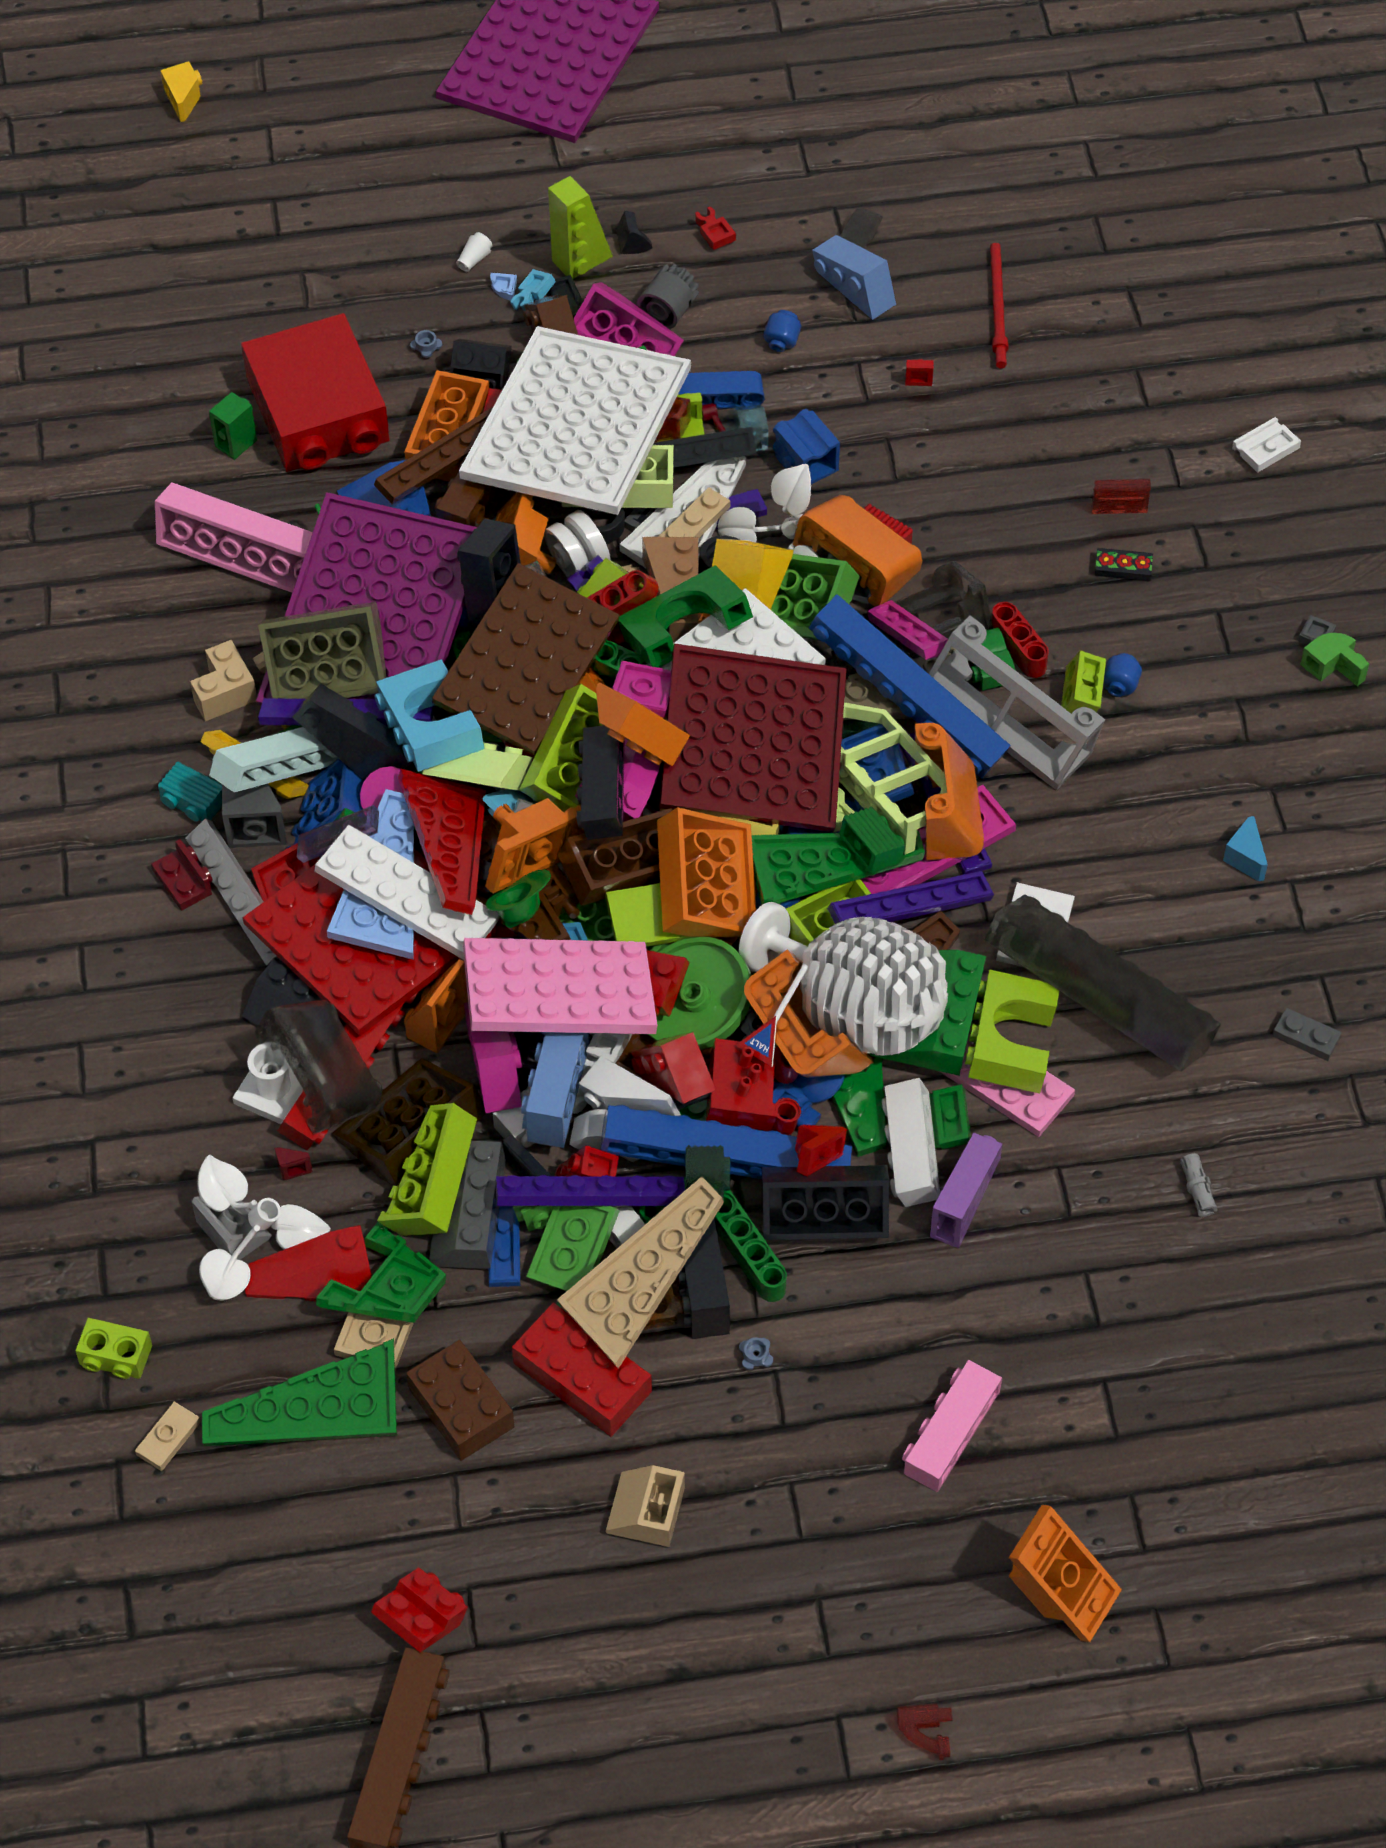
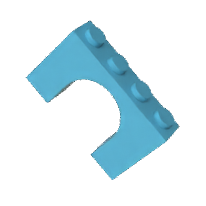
[375,659,485,772]

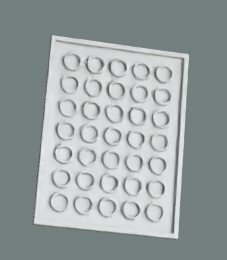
[459,326,691,515]

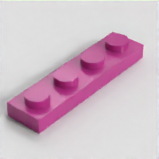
[867,600,948,660]

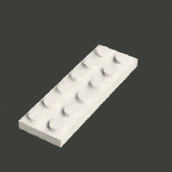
[315,825,500,960]

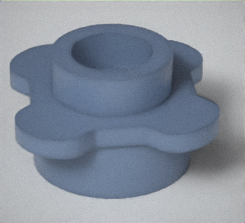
[410,330,442,358]
[739,1337,773,1370]

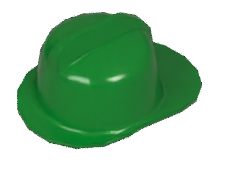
[485,869,551,928]

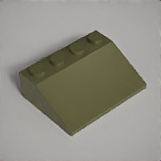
[258,602,387,699]

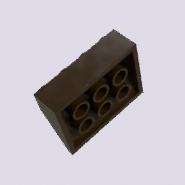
[332,1058,486,1186]

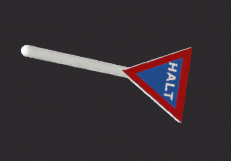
[736,964,808,1067]

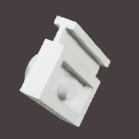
[1232,417,1301,472]

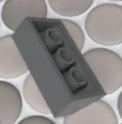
[429,1141,506,1269]

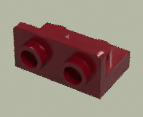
[151,839,213,911]

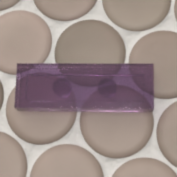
[297,805,379,863]

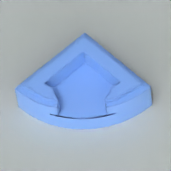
[490,273,517,301]

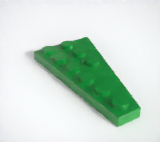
[752,831,925,905]
[831,1057,887,1157]
[202,1338,397,1446]

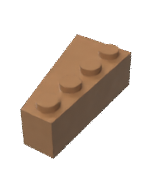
[642,537,698,643]

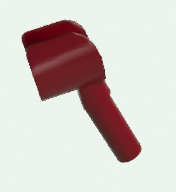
[702,403,726,432]

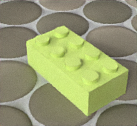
[562,445,674,508]

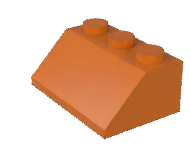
[596,682,690,766]

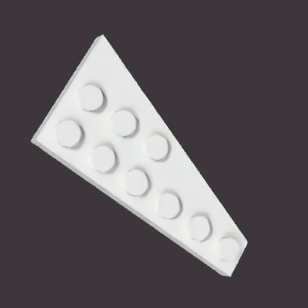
[620,456,746,568]

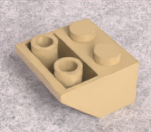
[606,1465,685,1547]

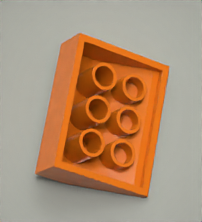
[657,807,756,937]

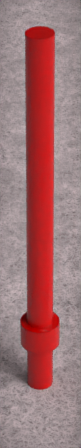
[990,243,1009,368]

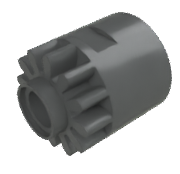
[637,264,699,329]

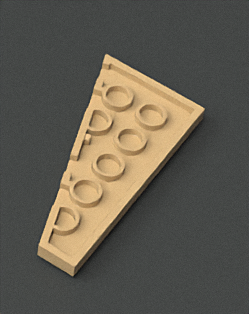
[557,1177,724,1368]

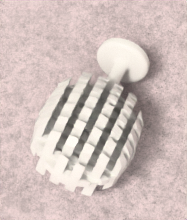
[739,902,948,1055]

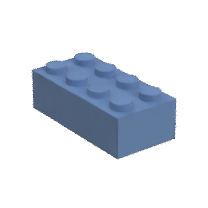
[521,1032,590,1148]

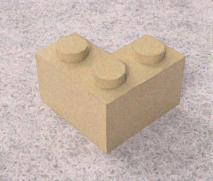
[190,640,257,722]

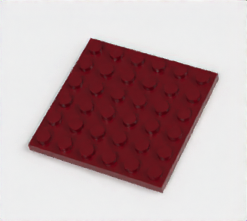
[659,644,846,832]

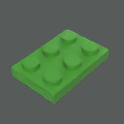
[526,1206,620,1292]

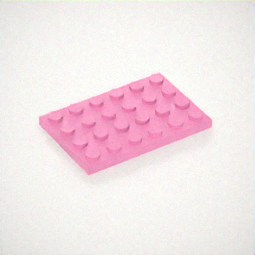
[463,938,658,1034]

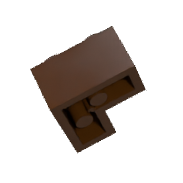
[523,295,578,335]

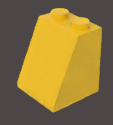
[712,539,794,610]

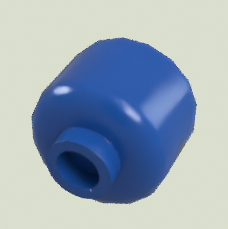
[763,310,802,352]
[1103,653,1142,697]

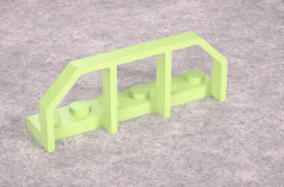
[839,703,947,855]

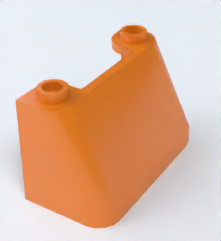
[793,495,922,607]
[915,723,984,860]
[744,949,873,1077]

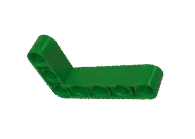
[639,1168,787,1302]

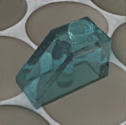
[733,404,768,451]

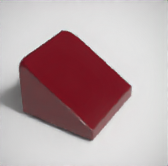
[274,1147,313,1180]

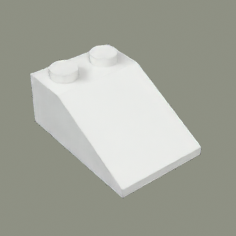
[579,1056,681,1116]

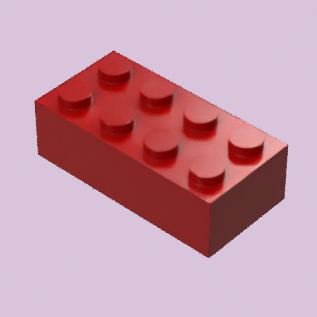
[512,1302,652,1437]

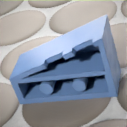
[812,235,896,320]

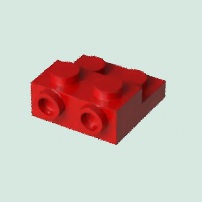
[251,841,321,901]
[647,950,690,1017]
[371,1567,468,1653]

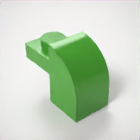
[1300,633,1369,687]

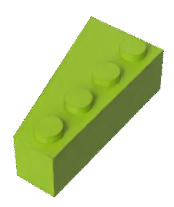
[548,176,613,279]
[377,1103,477,1236]

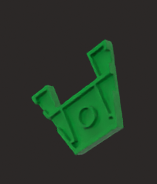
[316,1222,446,1323]

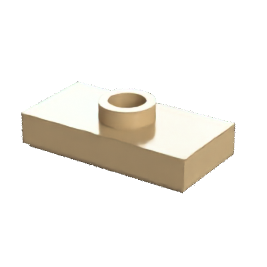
[135,1401,201,1471]

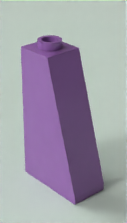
[930,1133,1002,1249]

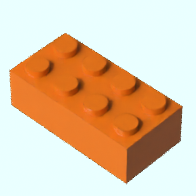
[404,370,489,481]

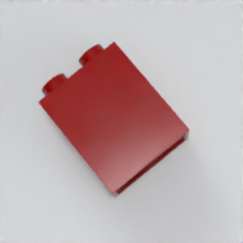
[241,313,390,472]

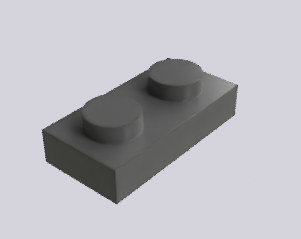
[1273,1008,1342,1061]

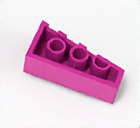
[463,1002,522,1113]

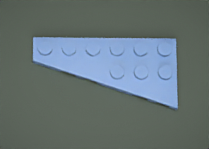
[327,789,414,960]

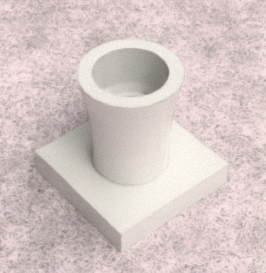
[232,1042,314,1124]

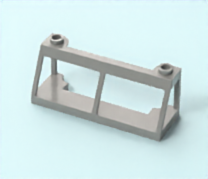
[929,615,1105,791]

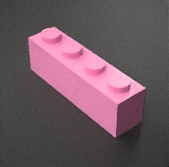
[902,1360,1002,1492]

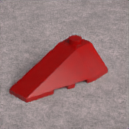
[245,1225,372,1302]

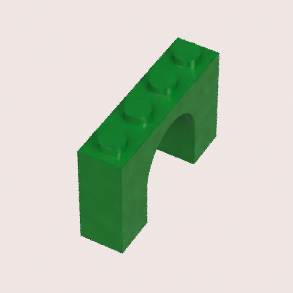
[618,565,753,668]

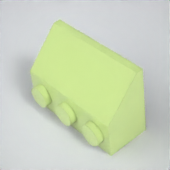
[422,743,533,791]

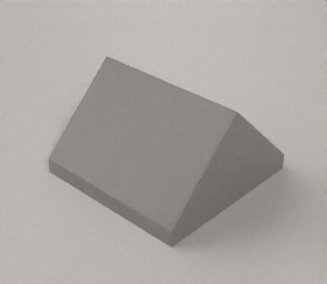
[192,1196,272,1260]

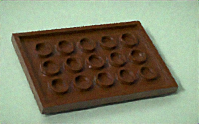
[432,563,619,756]

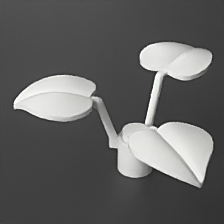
[718,464,818,557]
[197,1155,331,1301]

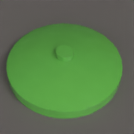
[649,937,752,1050]

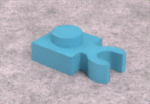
[510,269,556,311]

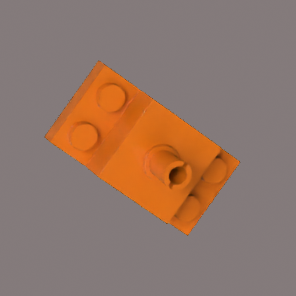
[495,492,557,574]
[485,798,585,894]
[1009,1505,1122,1642]

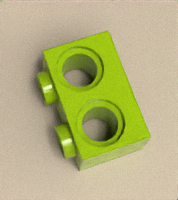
[1061,651,1106,713]
[76,1318,152,1379]

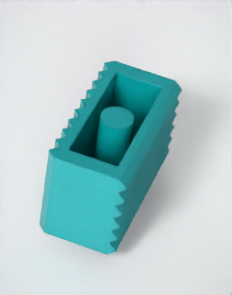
[158,761,222,822]

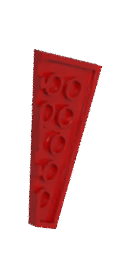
[398,769,486,915]

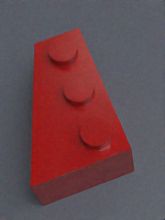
[632,1032,716,1104]

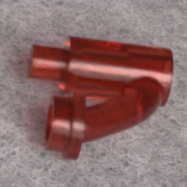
[897,1703,953,1760]

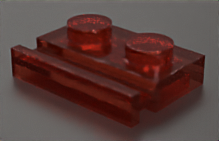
[1091,479,1151,514]

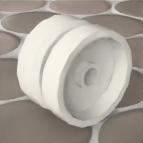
[544,510,610,577]

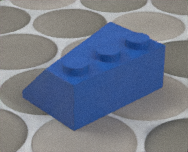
[286,758,369,858]

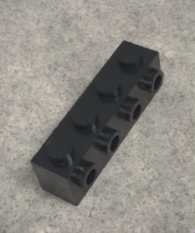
[576,725,625,840]

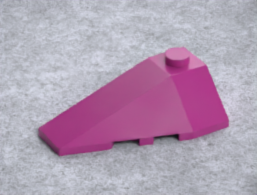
[574,282,684,356]
[575,739,662,822]

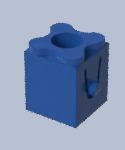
[772,409,840,484]

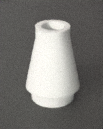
[456,232,492,272]

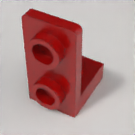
[555,1145,619,1177]

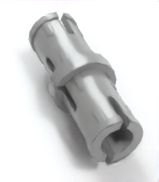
[1180,1153,1218,1217]

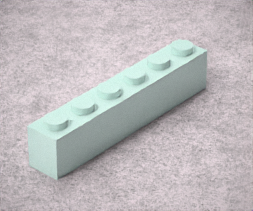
[209,727,338,793]

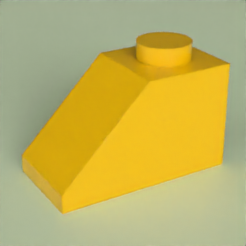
[160,61,203,122]

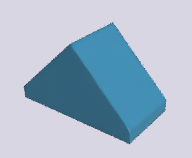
[1223,816,1268,881]

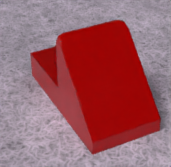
[795,1125,847,1176]

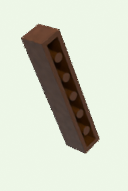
[347,1647,450,1848]

